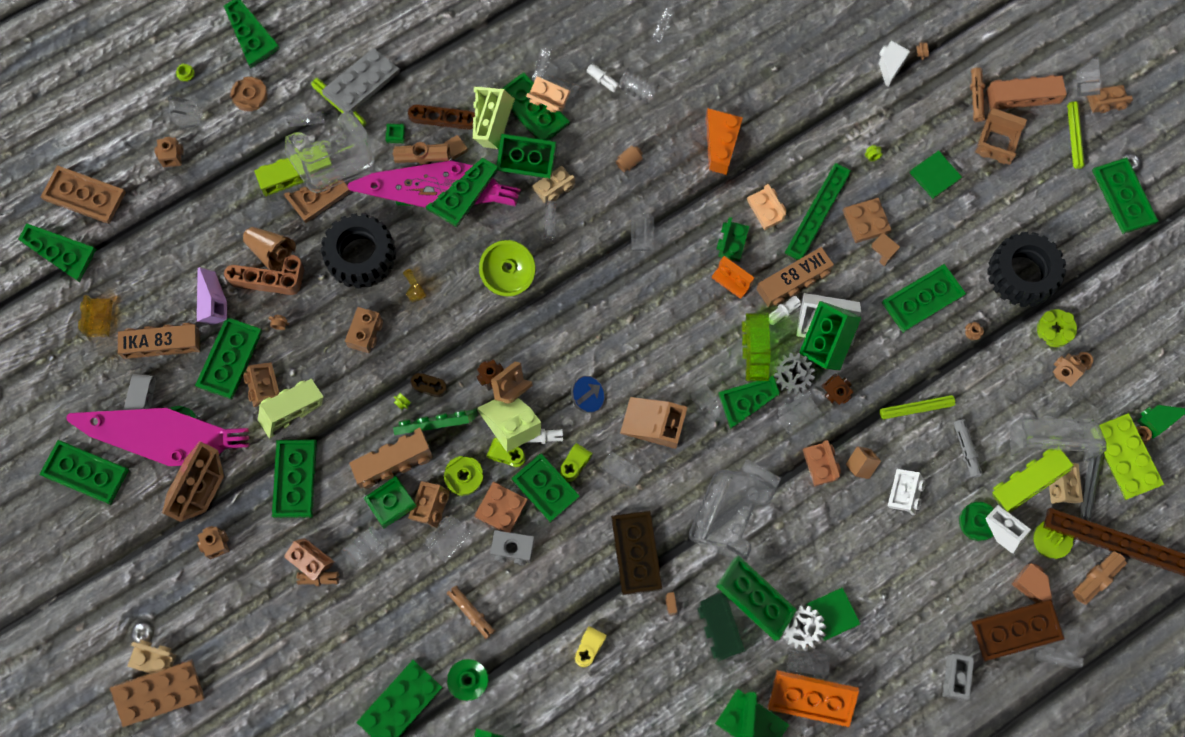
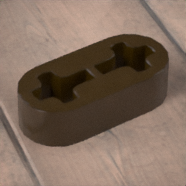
[411,373,447,397]

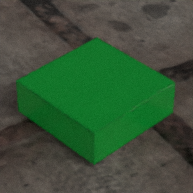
[385,124,405,143]

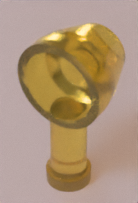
[403,269,427,302]

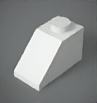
[879,41,910,87]
[986,505,1031,554]

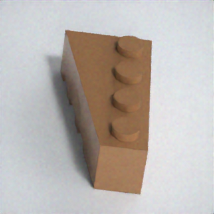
[349,428,433,488]

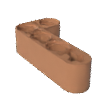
[224,255,304,295]

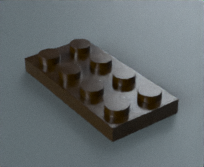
[611,511,662,596]

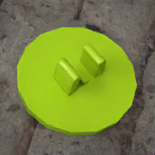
[1033,521,1073,559]

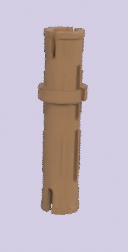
[970,68,985,122]
[447,585,495,639]

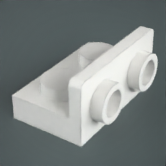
[888,469,925,515]

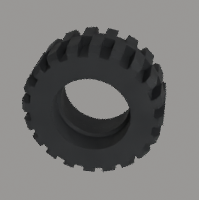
[321,213,396,289]
[987,232,1066,307]

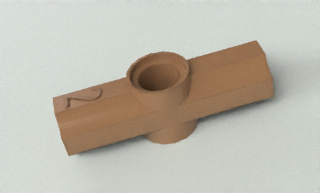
[393,142,451,165]
[1072,551,1127,605]

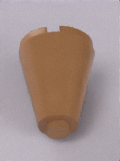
[243,227,296,271]

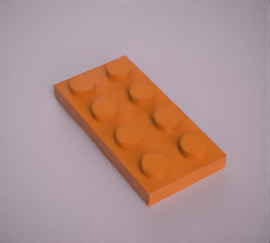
[768,670,859,727]

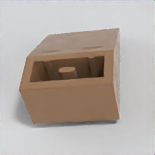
[620,397,688,449]

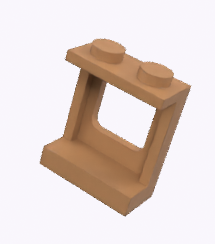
[975,108,1027,165]

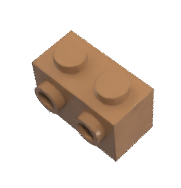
[345,307,383,353]

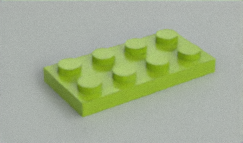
[1091,413,1164,500]

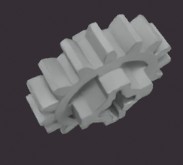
[773,353,815,395]

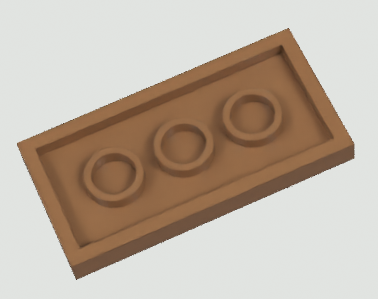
[40,166,126,224]
[110,660,205,727]

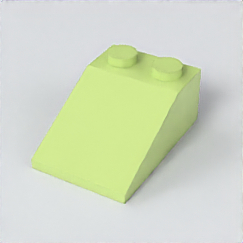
[477,398,541,452]

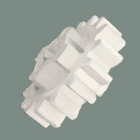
[783,606,826,651]

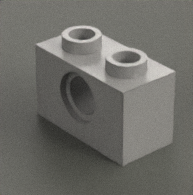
[490,530,534,565]
[942,654,974,701]

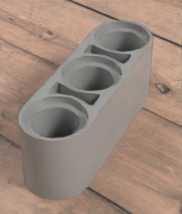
[123,373,156,410]

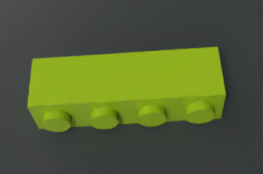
[254,145,334,197]
[992,447,1074,513]

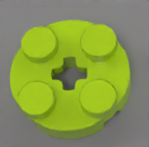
[1037,309,1077,347]
[444,456,483,496]

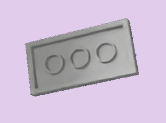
[322,48,399,116]

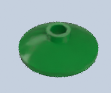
[447,659,488,701]

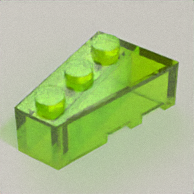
[742,313,771,381]

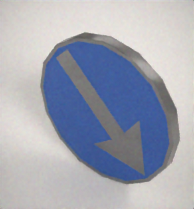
[571,376,605,413]

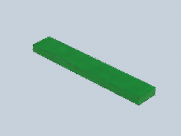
[784,163,851,260]

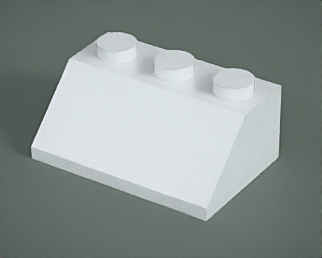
[796,293,861,346]

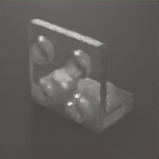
[1034,624,1084,669]

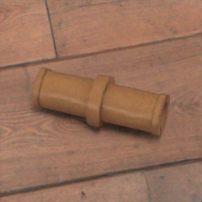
[297,572,339,586]

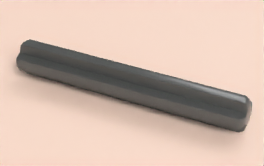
[1079,448,1103,521]

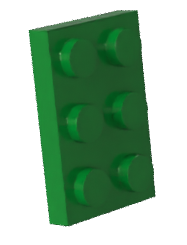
[511,453,580,523]
[715,689,789,737]

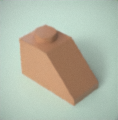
[1012,563,1053,603]

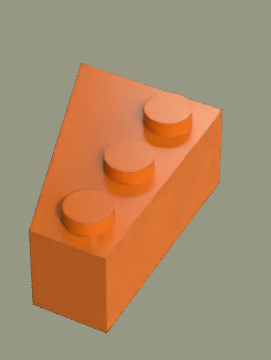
[706,108,743,175]

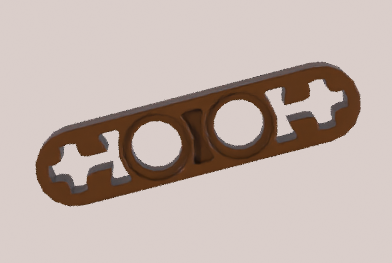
[408,105,475,130]

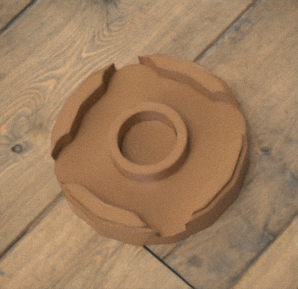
[231,77,268,112]

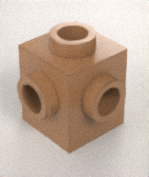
[155,137,184,168]
[1053,353,1087,387]
[197,526,230,560]

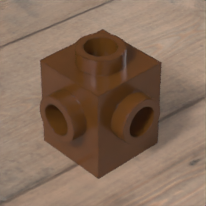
[476,359,504,391]
[821,373,853,405]

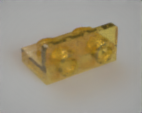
[78,295,113,337]

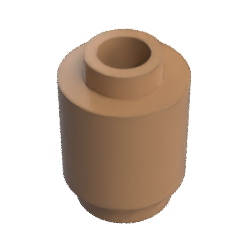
[615,146,643,172]

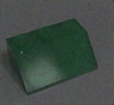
[697,593,745,662]

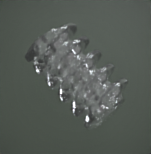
[620,68,659,104]

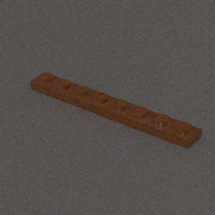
[1043,508,1185,576]

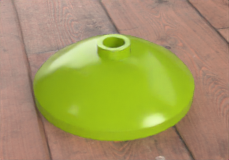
[479,240,536,296]

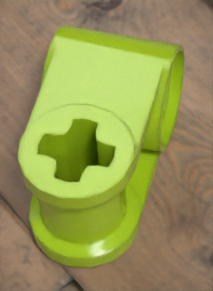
[486,438,526,468]
[560,443,593,482]

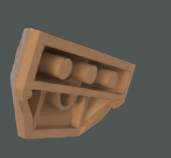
[162,441,224,522]

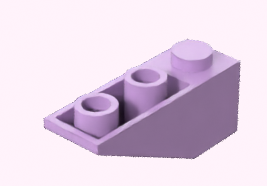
[197,267,227,325]

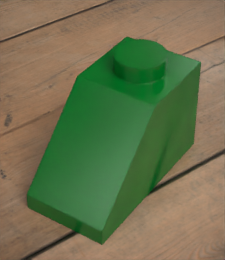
[1137,405,1185,439]

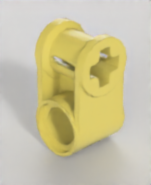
[575,626,607,667]

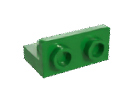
[716,217,749,262]

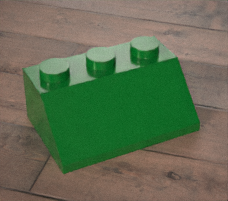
[496,134,557,179]
[799,301,861,370]

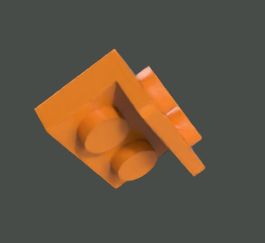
[712,256,755,299]

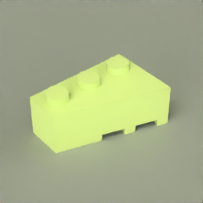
[473,87,514,149]
[258,379,323,439]

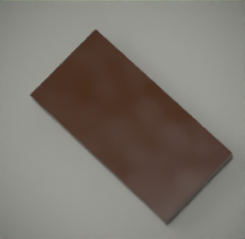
[971,599,1065,661]

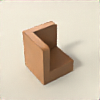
[871,233,900,266]
[846,446,881,479]

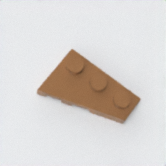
[283,176,351,223]

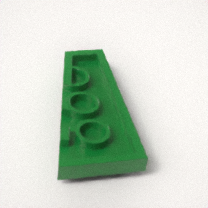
[224,0,280,69]
[426,158,499,227]
[18,223,96,283]
[393,409,478,435]

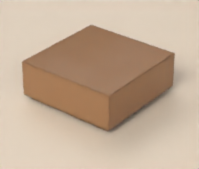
[443,135,468,160]
[665,592,677,616]

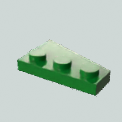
[718,376,780,430]

